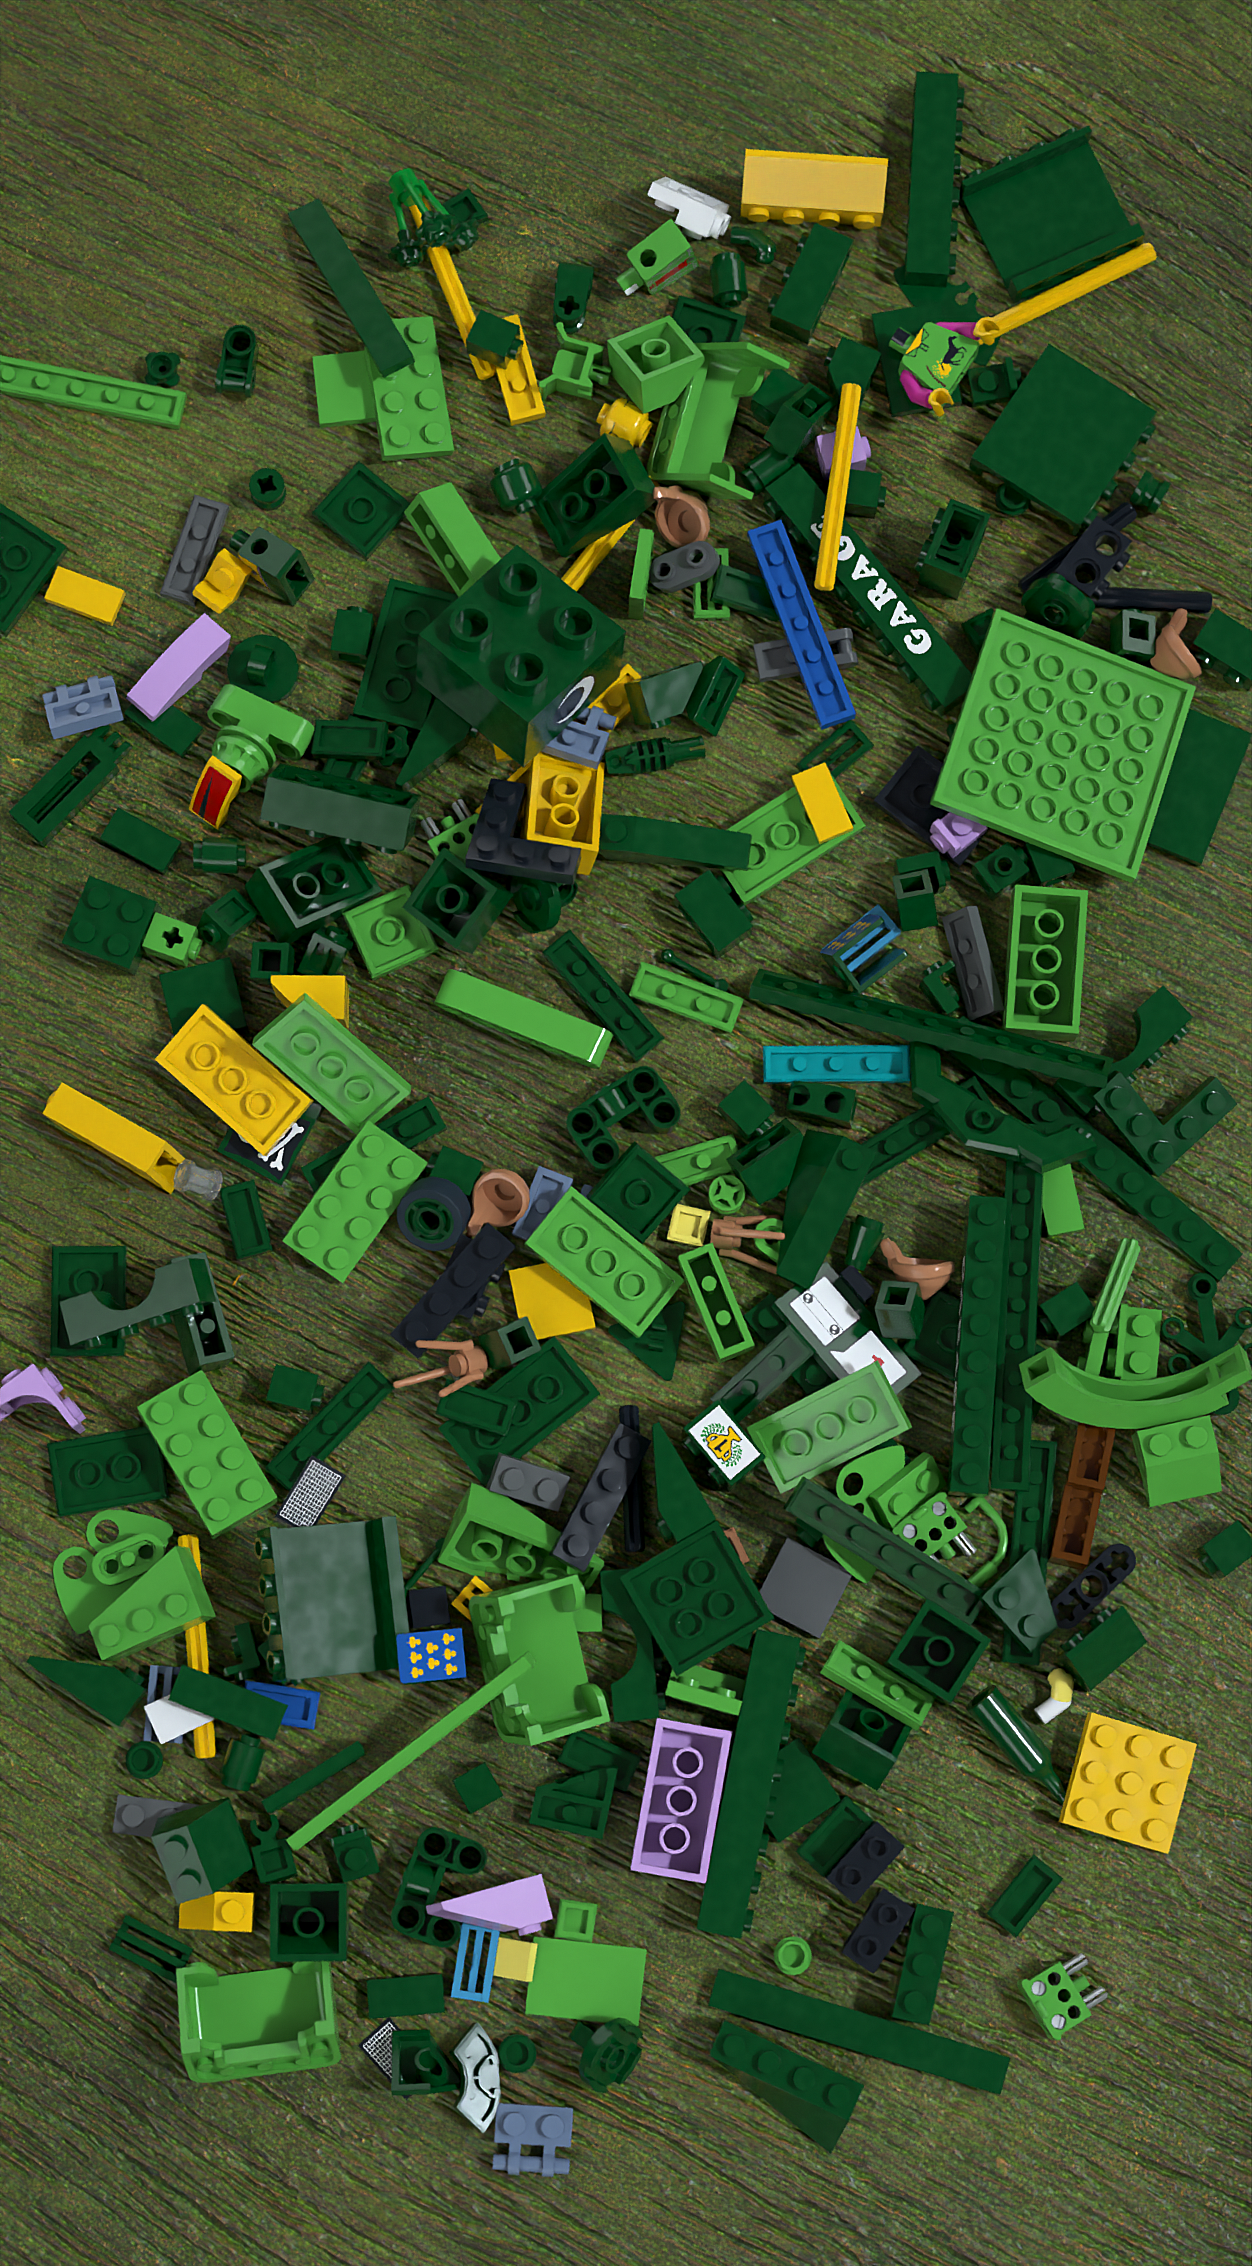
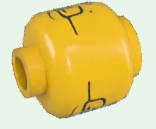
[596,397,652,448]

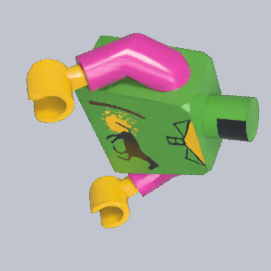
[889,317,1000,417]

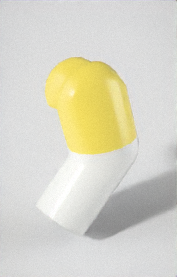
[1034,1668,1074,1725]

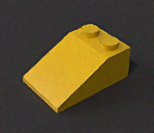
[520,751,605,876]

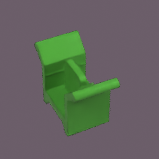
[539,322,612,400]

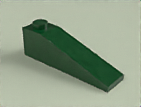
[599,814,752,871]

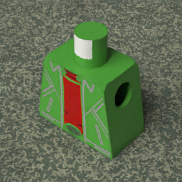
[615,218,699,296]

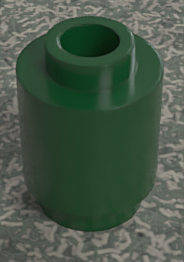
[710,252,748,309]
[739,444,794,496]
[193,837,246,874]
[220,1733,266,1792]

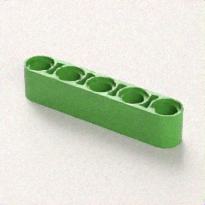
[434,969,613,1069]

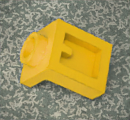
[192,548,253,614]

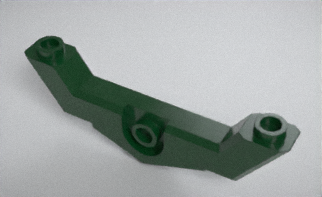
[909,1041,1098,1174]

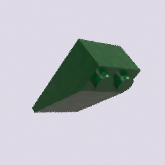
[535,433,656,558]
[244,836,382,944]
[651,1422,716,1545]

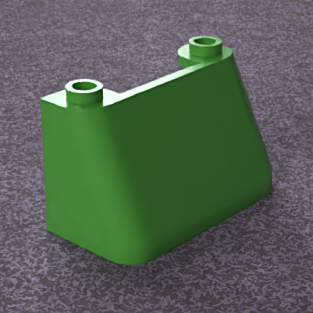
[469,1574,610,1746]
[176,1961,341,2083]

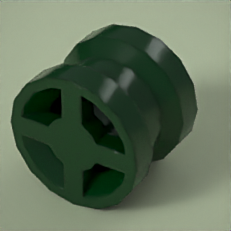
[249,468,287,511]
[1129,470,1172,515]

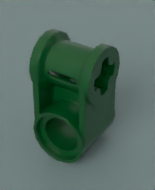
[553,261,595,334]
[215,325,259,398]

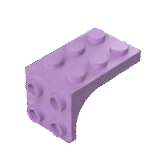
[0,1364,86,1434]

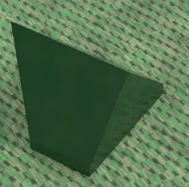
[391,2029,461,2096]

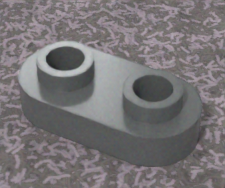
[649,541,720,593]

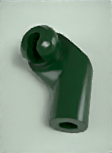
[730,226,777,264]

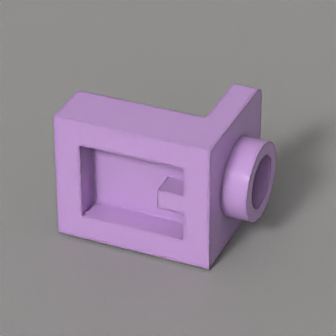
[930,812,987,858]

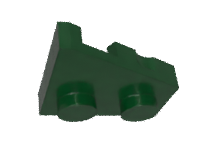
[978,1548,1058,1653]
[529,1765,618,1840]

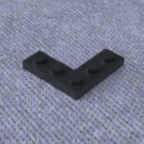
[465,778,581,885]

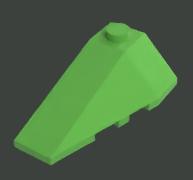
[438,1483,604,1590]

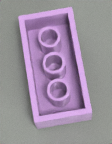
[630,1718,732,1884]

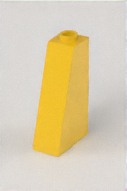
[42,1083,191,1194]

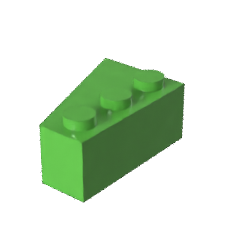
[88,1546,216,1661]

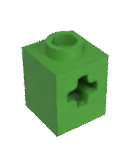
[142,912,202,968]

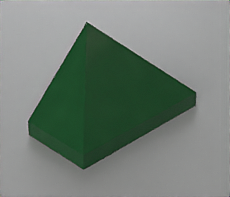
[686,656,746,737]

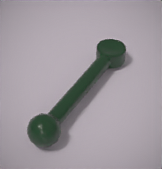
[661,949,729,992]
[404,1538,445,1599]

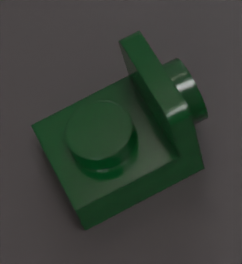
[966,356,1022,407]
[893,850,951,894]
[197,888,259,953]
[297,925,355,976]
[919,960,960,1017]
[223,1622,264,1682]
[330,1823,381,1883]

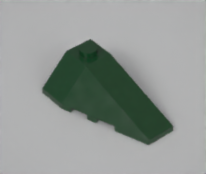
[776,1129,877,1291]

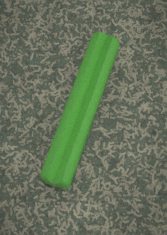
[1090,1238,1141,1334]

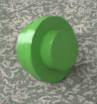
[774,1936,812,1975]

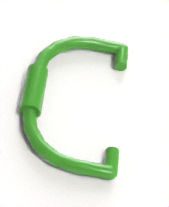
[909,1497,1009,1600]

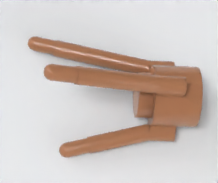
[710,1215,785,1275]
[393,1340,488,1397]

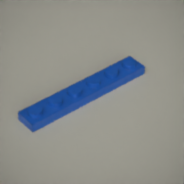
[747,520,856,730]

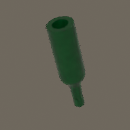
[966,1685,1067,1806]

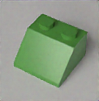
[607,315,705,414]
[1131,1415,1222,1508]

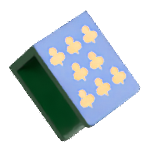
[819,914,908,994]
[396,1628,468,1685]

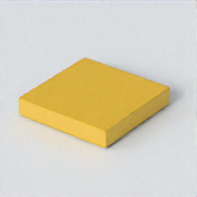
[509,1263,596,1341]

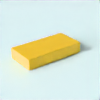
[44,566,126,626]
[792,763,853,844]

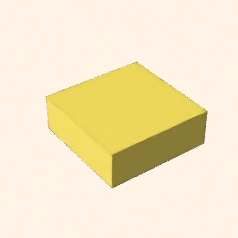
[666,1204,711,1248]
[493,1937,538,1982]

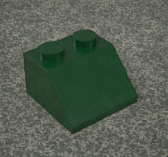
[402,848,513,954]
[812,1689,912,1791]
[151,1797,255,1904]
[270,1883,349,1962]

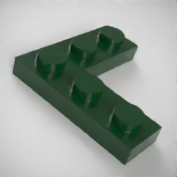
[1088,1070,1237,1177]

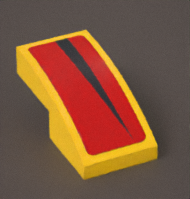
[189,756,242,830]

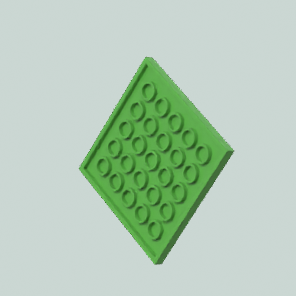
[930,608,1196,883]

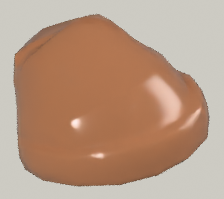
[653,485,710,549]
[1150,608,1201,679]
[466,1169,530,1238]
[880,1238,955,1300]

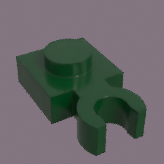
[250,1814,298,1887]

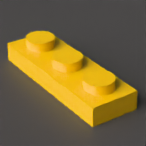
[495,314,546,426]

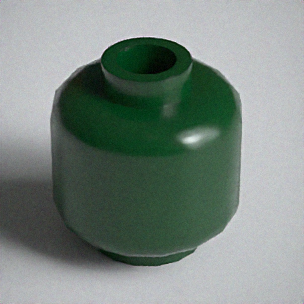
[490,459,543,515]

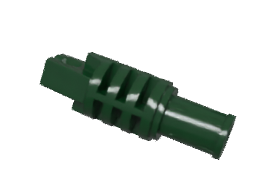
[604,735,706,775]

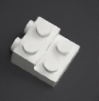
[648,177,731,240]

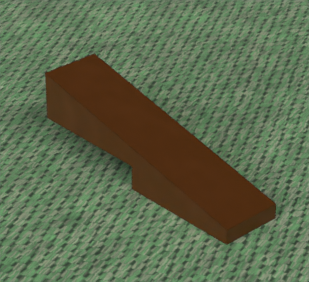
[1048,1422,1116,1570]

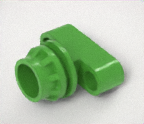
[207,684,315,792]

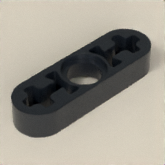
[1051,1544,1136,1630]

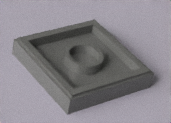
[759,1537,852,1639]

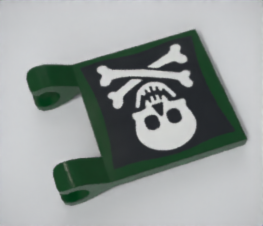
[217,1096,325,1186]

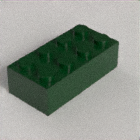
[260,763,421,854]

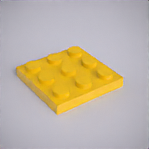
[1059,1712,1197,1854]

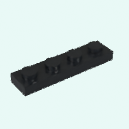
[390,1223,516,1360]
[549,1423,652,1573]

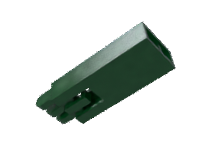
[9,725,132,848]

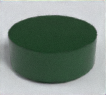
[498,2034,537,2073]

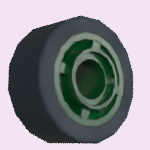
[397,1177,471,1251]

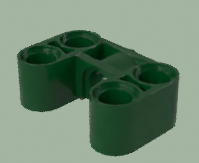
[566,1066,681,1175]
[391,1827,488,1948]

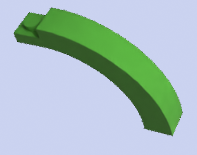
[1019,1344,1252,1429]

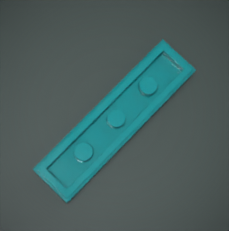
[763,1045,910,1084]

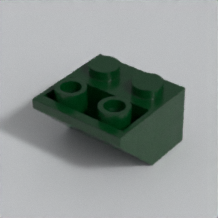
[1057,1605,1147,1692]

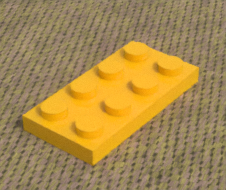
[155,1004,314,1156]

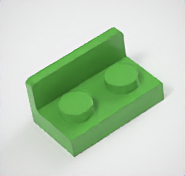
[1105,1303,1162,1380]
[665,1666,746,1717]

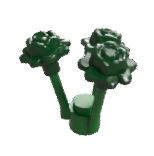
[388,168,480,268]

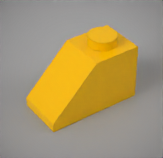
[179,1891,257,1932]

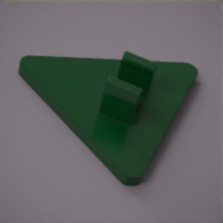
[608,1301,685,1381]

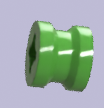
[708,1175,745,1215]

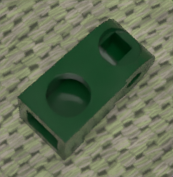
[785,1081,858,1129]

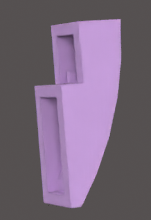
[126,613,231,721]

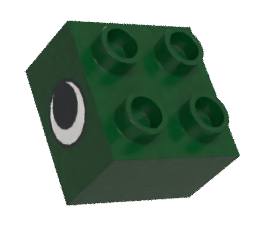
[416,545,626,768]

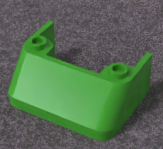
[647,342,790,500]

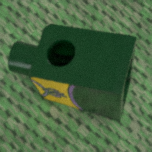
[229,527,315,606]

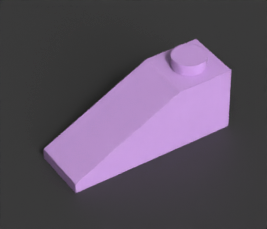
[426,1874,553,1936]

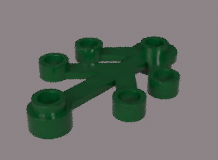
[1161,1273,1252,1415]

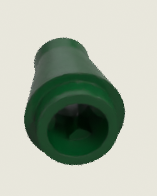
[843,1214,885,1271]

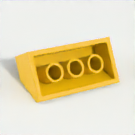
[740,149,888,229]

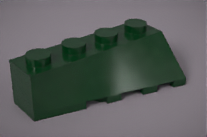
[707,2018,864,2154]

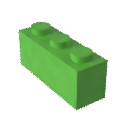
[404,482,501,597]
[677,1243,755,1364]

